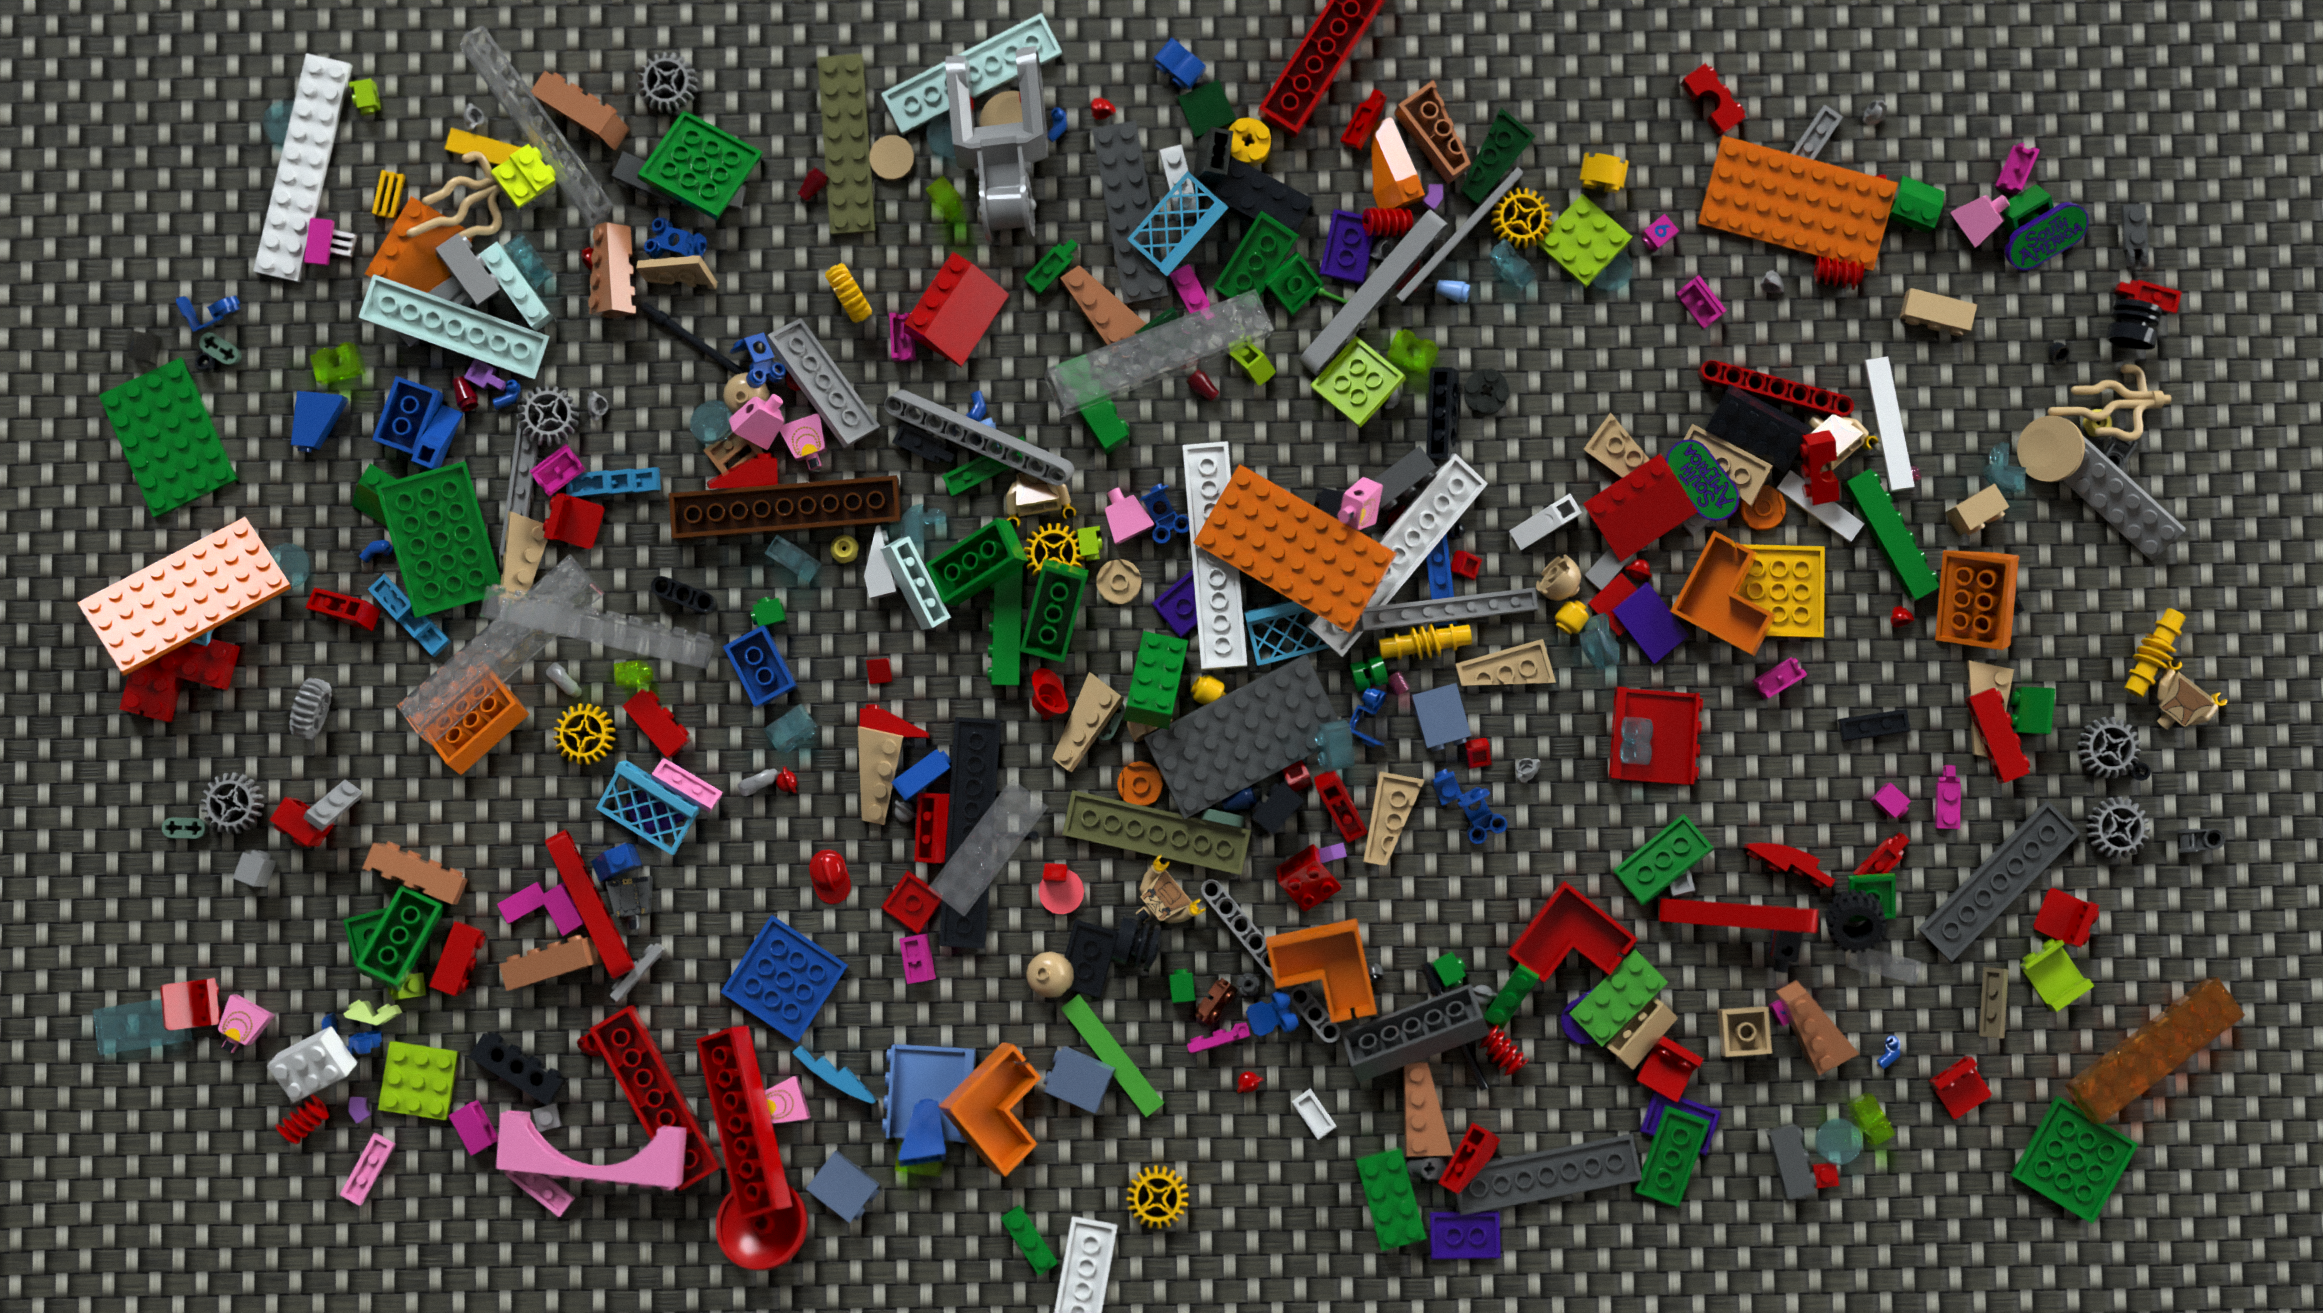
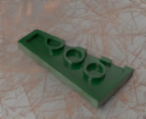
[1460,107,1535,205]

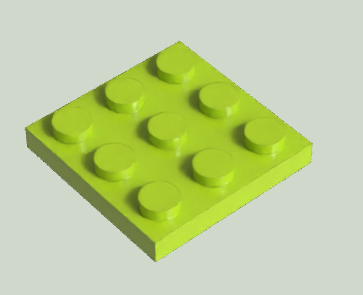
[1536,194,1632,288]
[1310,336,1406,428]
[378,1041,460,1120]

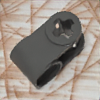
[2103,436,2138,469]
[2177,829,2225,853]
[1406,1156,1450,1180]

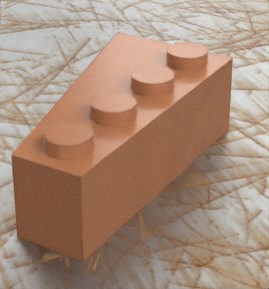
[530,71,630,151]
[1394,80,1471,184]
[588,222,636,319]
[1060,265,1147,356]
[362,841,468,904]
[499,935,604,991]
[1776,981,1859,1075]
[1403,1061,1453,1157]

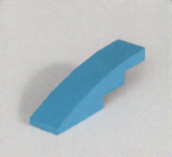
[566,467,661,498]
[368,574,451,657]
[792,1045,878,1104]

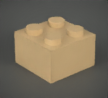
[1945,484,2009,536]
[1717,1006,1772,1057]

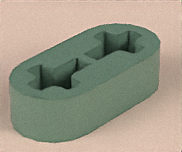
[199,333,241,366]
[1098,703,1125,741]
[1201,808,1245,828]
[162,817,208,839]

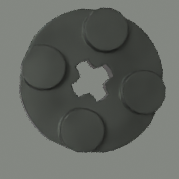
[1464,368,1509,415]

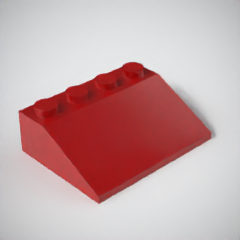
[904,252,1009,368]
[1583,453,1698,562]

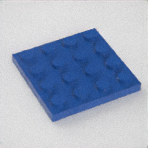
[721,915,849,1043]

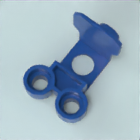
[644,217,707,258]
[176,295,240,332]
[730,332,786,388]
[1139,484,1189,544]
[1346,688,1387,748]
[1458,787,1507,844]
[1246,991,1299,1036]
[321,1013,382,1054]

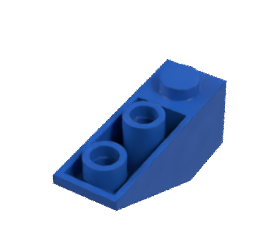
[411,405,464,471]

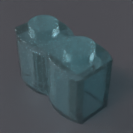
[763,704,818,753]
[1620,717,1653,765]
[1315,719,1354,772]

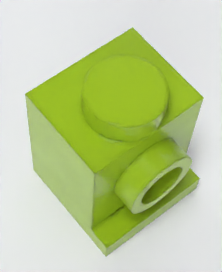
[349,78,381,116]
[1077,526,1103,561]

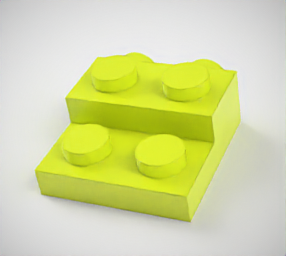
[491,144,556,209]

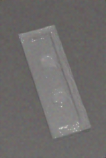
[1847,949,1921,984]

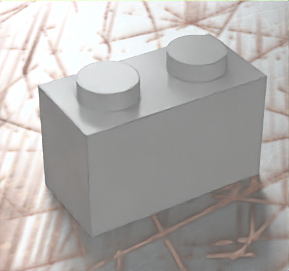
[233,850,277,887]

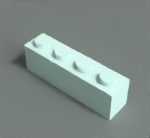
[479,242,555,332]
[880,536,951,630]

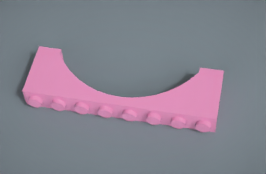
[496,1110,687,1190]

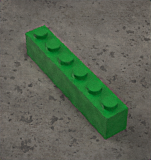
[1842,468,1939,602]
[987,564,1024,687]

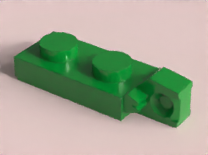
[1024,239,1078,295]

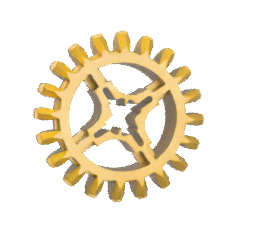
[1491,188,1552,249]
[825,263,872,323]
[1024,523,1085,577]
[553,703,616,765]
[1126,1165,1189,1229]

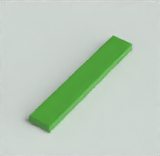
[1061,994,1164,1117]

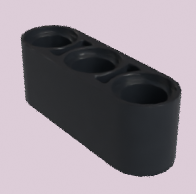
[651,576,717,614]

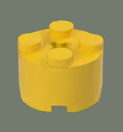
[1228,118,1271,167]
[1579,153,1629,194]

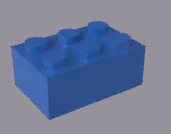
[372,376,445,456]
[723,625,798,708]

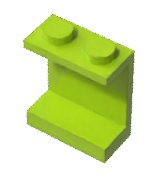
[2019,939,2094,1012]

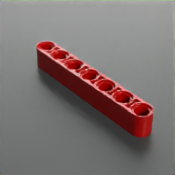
[1698,360,1854,417]
[545,829,635,979]
[1659,898,1818,933]

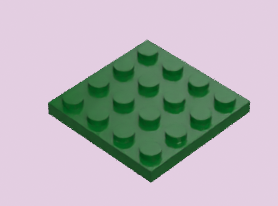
[637,110,762,221]
[2010,1096,2139,1224]

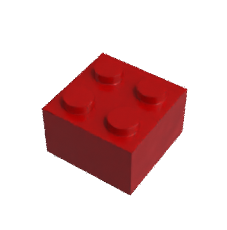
[269,797,335,848]

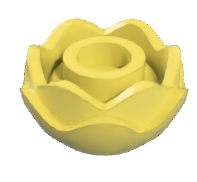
[2083,409,2112,437]
[830,535,859,563]

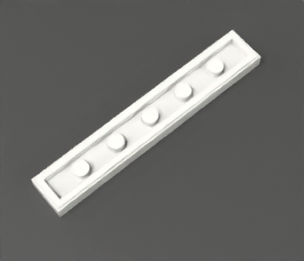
[1864,357,1915,492]

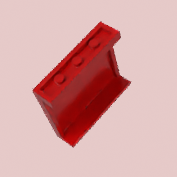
[1608,687,1703,785]

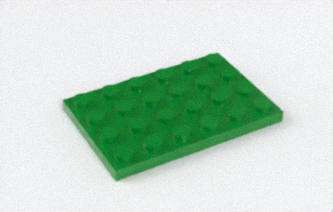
[99,357,238,518]
[375,461,501,618]

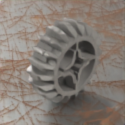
[636,52,698,114]
[517,385,579,447]
[289,678,332,740]
[2077,717,2141,779]
[200,772,264,834]
[2086,797,2151,859]

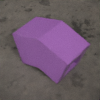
[1422,184,1443,212]
[1318,843,1347,863]
[349,1096,372,1124]

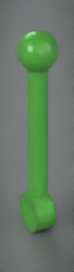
[1317,288,1348,304]

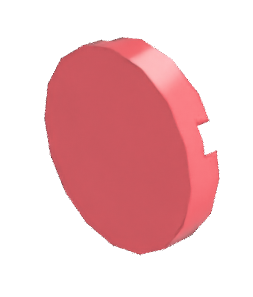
[1038,870,1084,914]

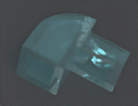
[503,232,553,288]
[1488,239,1536,291]
[1984,442,2026,493]
[900,504,947,543]
[764,535,821,582]
[1580,613,1619,670]

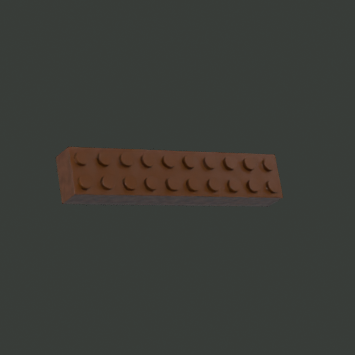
[669,475,902,542]

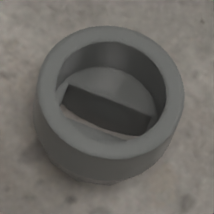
[1367,963,1384,982]

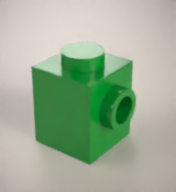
[750,597,787,627]
[1430,951,1467,989]

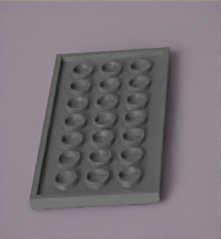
[1143,655,1346,819]

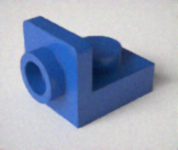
[1431,769,1462,806]

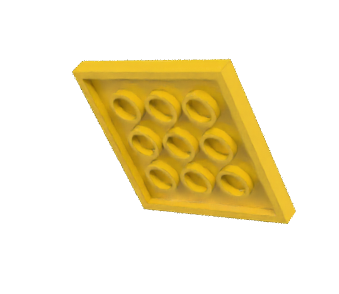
[1734,544,1825,638]

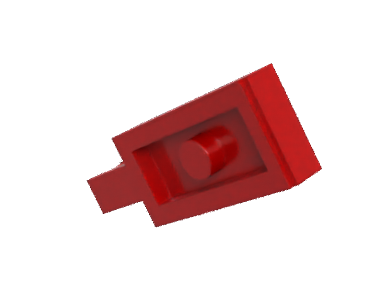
[1340,89,1387,150]
[2114,280,2182,315]
[1853,832,1910,875]

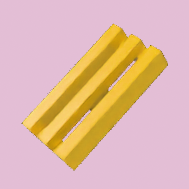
[372,170,405,219]

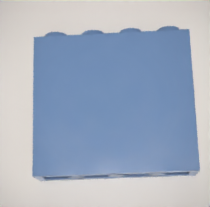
[882,1044,976,1143]

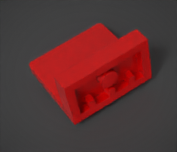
[1276,844,1341,911]
[1636,1036,1703,1103]
[1928,1056,1992,1119]

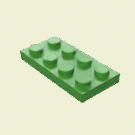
[1569,949,1668,1047]

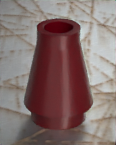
[797,167,829,201]
[1186,369,1219,402]
[452,376,479,412]

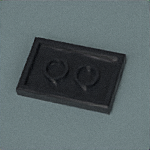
[1065,919,1119,998]

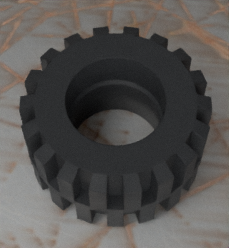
[1825,889,1887,953]

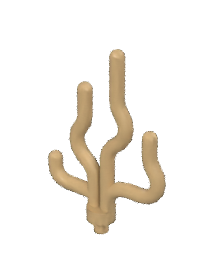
[406,151,503,239]
[2047,364,2171,442]

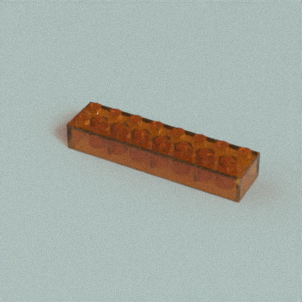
[2064,977,2245,1124]

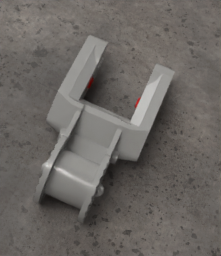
[945,46,1048,242]

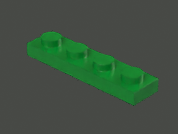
[942,436,1026,497]

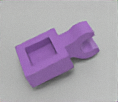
[464,358,507,392]

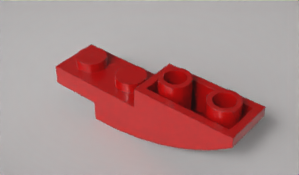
[1743,843,1835,889]

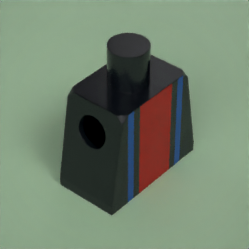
[1769,930,1803,973]

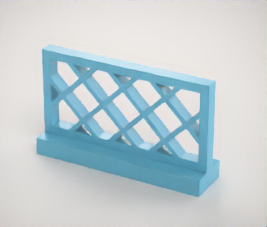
[1127,171,1228,276]
[1244,600,1330,666]
[596,760,702,856]

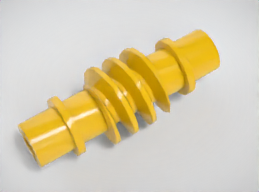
[2124,608,2186,698]
[1378,624,1472,660]

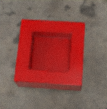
[1811,1162,1839,1188]

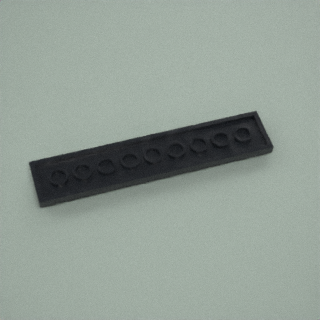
[939,717,1001,949]

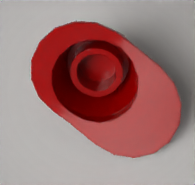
[1032,668,1069,720]
[809,849,851,904]

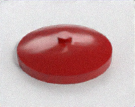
[716,1184,808,1271]

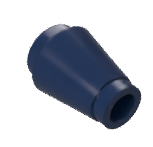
[1222,787,1257,812]

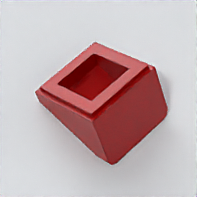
[1450,550,1482,581]
[866,658,892,684]
[1464,738,1492,769]
[1282,759,1312,792]
[1043,863,1067,882]

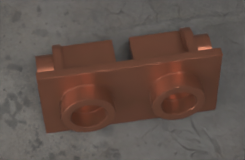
[1194,978,1237,1026]

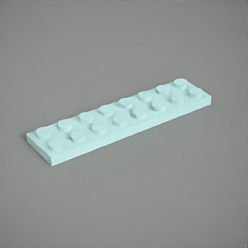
[881,13,1062,135]
[359,274,550,379]

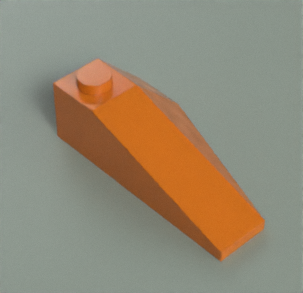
[1371,117,1425,209]

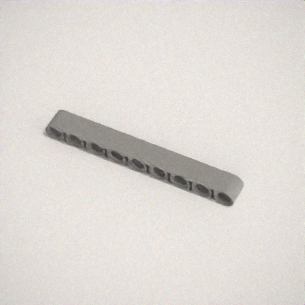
[1299,210,1448,376]
[884,389,1074,486]
[1201,879,1340,1043]

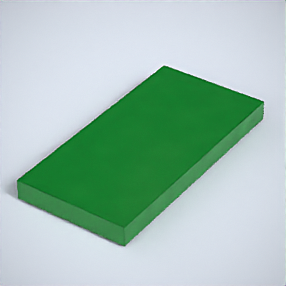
[1213,211,1300,312]
[1613,814,1714,907]
[1634,1105,1710,1208]

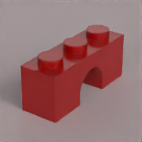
[1680,63,1746,138]
[1800,430,1839,506]

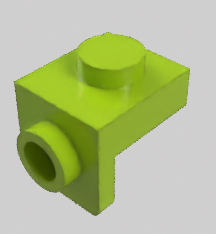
[388,973,426,1000]

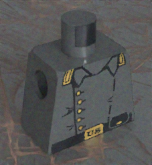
[606,876,653,930]

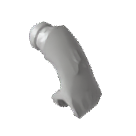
[546,662,582,698]
[738,769,779,796]

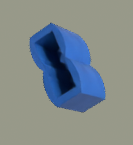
[1154,38,1206,90]

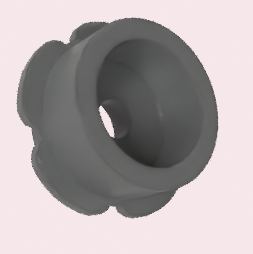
[1237,973,1260,996]

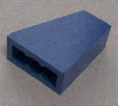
[291,391,348,453]
[891,749,952,802]
[591,843,643,883]
[899,1099,946,1167]

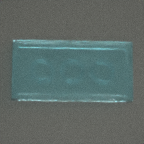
[93,999,192,1055]

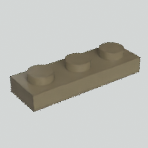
[1979,967,2009,1038]

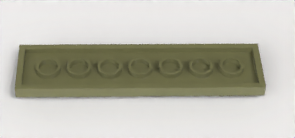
[817,54,876,236]
[1062,790,1251,875]

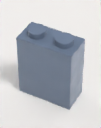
[1411,683,1471,752]
[1043,1046,1115,1113]
[806,1150,880,1223]

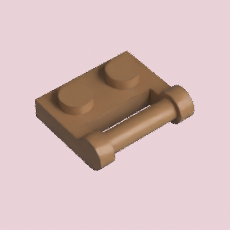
[703,428,764,473]

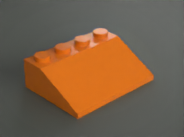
[365,196,474,293]
[1935,550,2019,650]
[415,661,529,775]

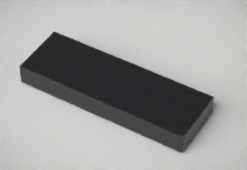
[1838,709,1911,742]

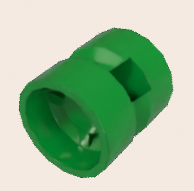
[1350,655,1389,692]

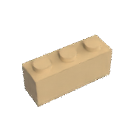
[1900,288,1977,336]
[1606,997,1678,1070]

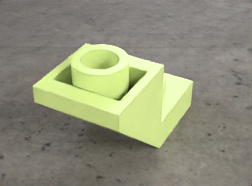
[343,1000,402,1025]

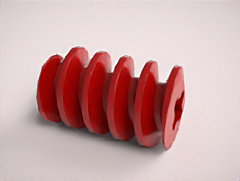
[1362,207,1413,237]
[1814,255,1864,290]
[1479,1025,1529,1077]
[275,1094,329,1144]

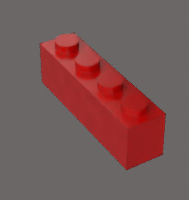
[1964,687,2030,784]

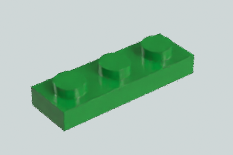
[1483,963,1539,1030]
[1000,1204,1058,1276]

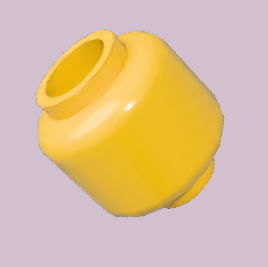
[1555,600,1589,635]
[1191,674,1226,705]

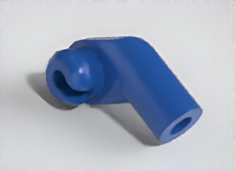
[1047,107,1067,142]
[493,380,521,410]
[966,391,987,422]
[359,540,393,563]
[1876,1035,1901,1070]

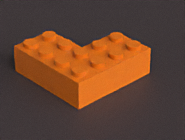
[1670,531,1776,656]
[1266,918,1377,1023]
[938,1042,1041,1177]

